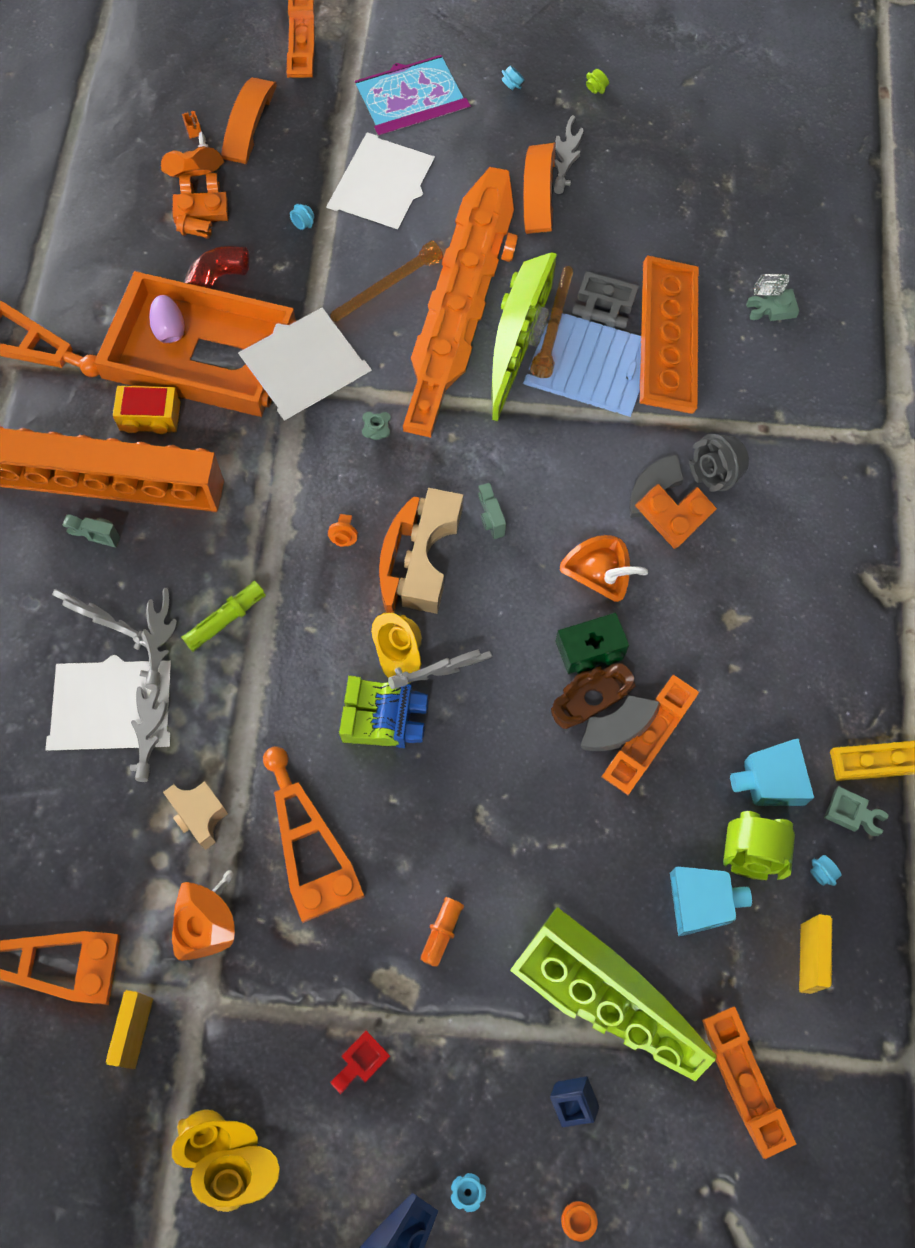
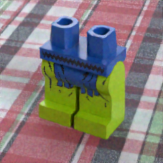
[339,675,429,748]

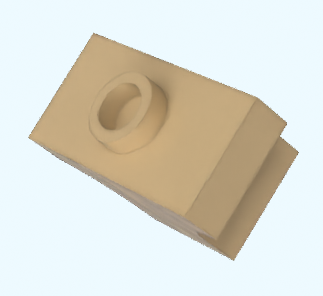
[163,781,228,850]

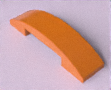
[287,0,315,78]
[221,77,277,164]
[524,143,556,234]
[379,497,420,613]
[602,675,699,795]
[702,1006,796,1159]

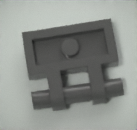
[572,271,639,329]

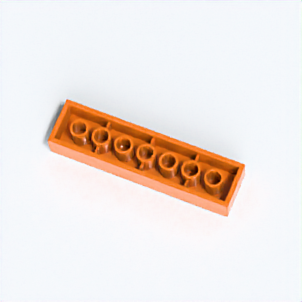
[0,426,224,512]

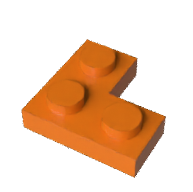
[635,484,717,549]

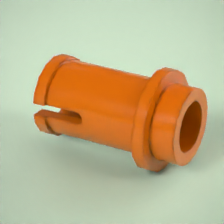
[176,213,212,239]

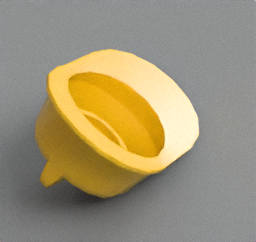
[371,613,422,684]
[171,1109,258,1168]
[190,1146,280,1212]

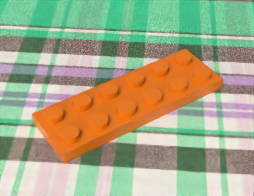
[639,255,699,414]

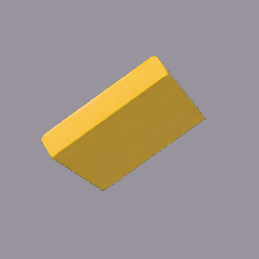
[799,914,832,994]
[106,990,153,1069]

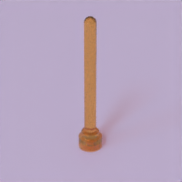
[330,240,443,322]
[530,266,573,378]

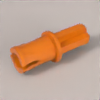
[421,897,464,967]

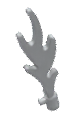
[553,115,583,194]
[140,588,177,690]
[52,589,147,650]
[388,649,493,689]
[130,680,167,782]

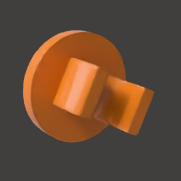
[328,514,358,547]

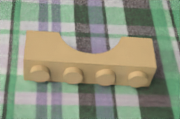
[397,488,463,614]

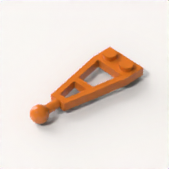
[0,301,100,378]
[263,746,365,923]
[0,931,120,1005]

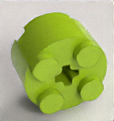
[723,811,795,880]

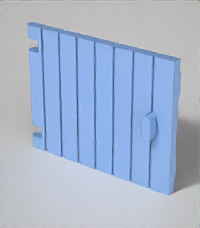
[523,310,641,417]

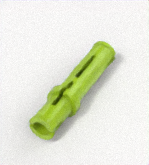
[181,581,266,653]

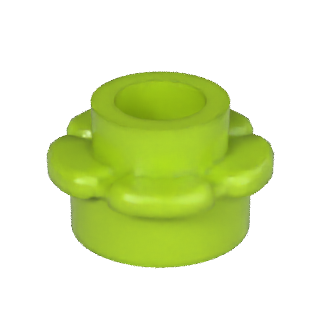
[586,69,609,94]

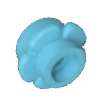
[502,65,525,90]
[290,204,314,230]
[810,855,842,886]
[451,1173,486,1212]

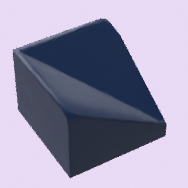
[550,1076,599,1127]

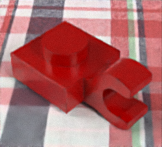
[330,1031,390,1094]

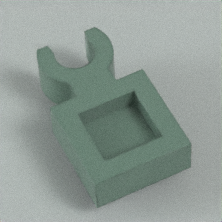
[746,289,799,321]
[478,483,506,539]
[62,514,120,548]
[824,786,889,836]

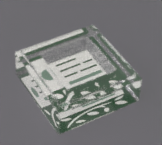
[754,274,789,296]
[528,306,549,347]

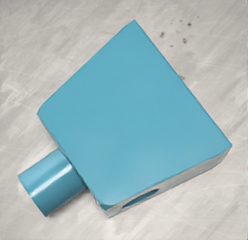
[730,739,814,806]
[670,867,752,936]

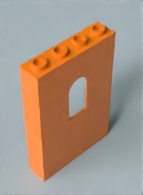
[94,271,297,417]

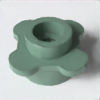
[362,412,391,440]

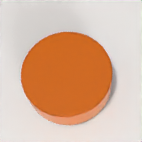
[501,232,518,262]

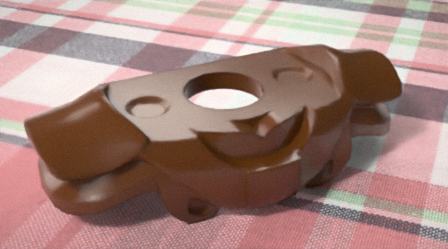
[551,663,636,729]

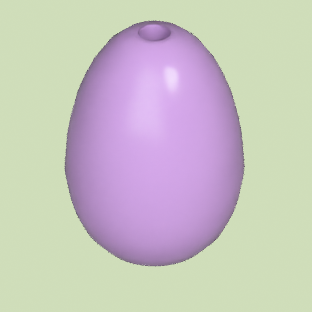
[150,295,185,343]

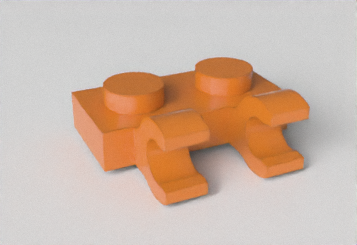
[173,173,228,224]

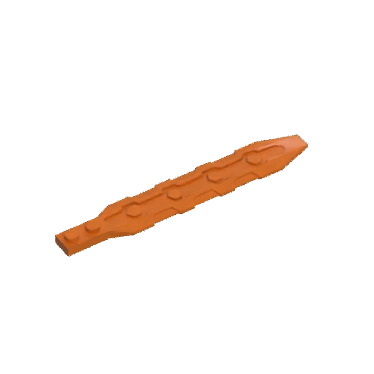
[403,167,514,438]

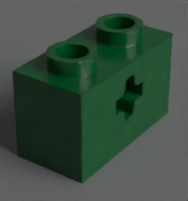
[555,613,629,674]

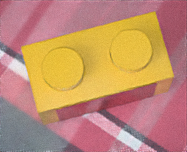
[113,386,180,434]

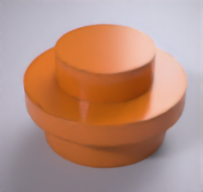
[561,1201,598,1242]

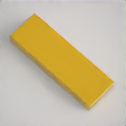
[830,741,915,781]

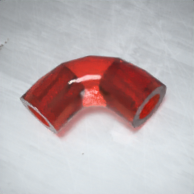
[184,246,249,289]

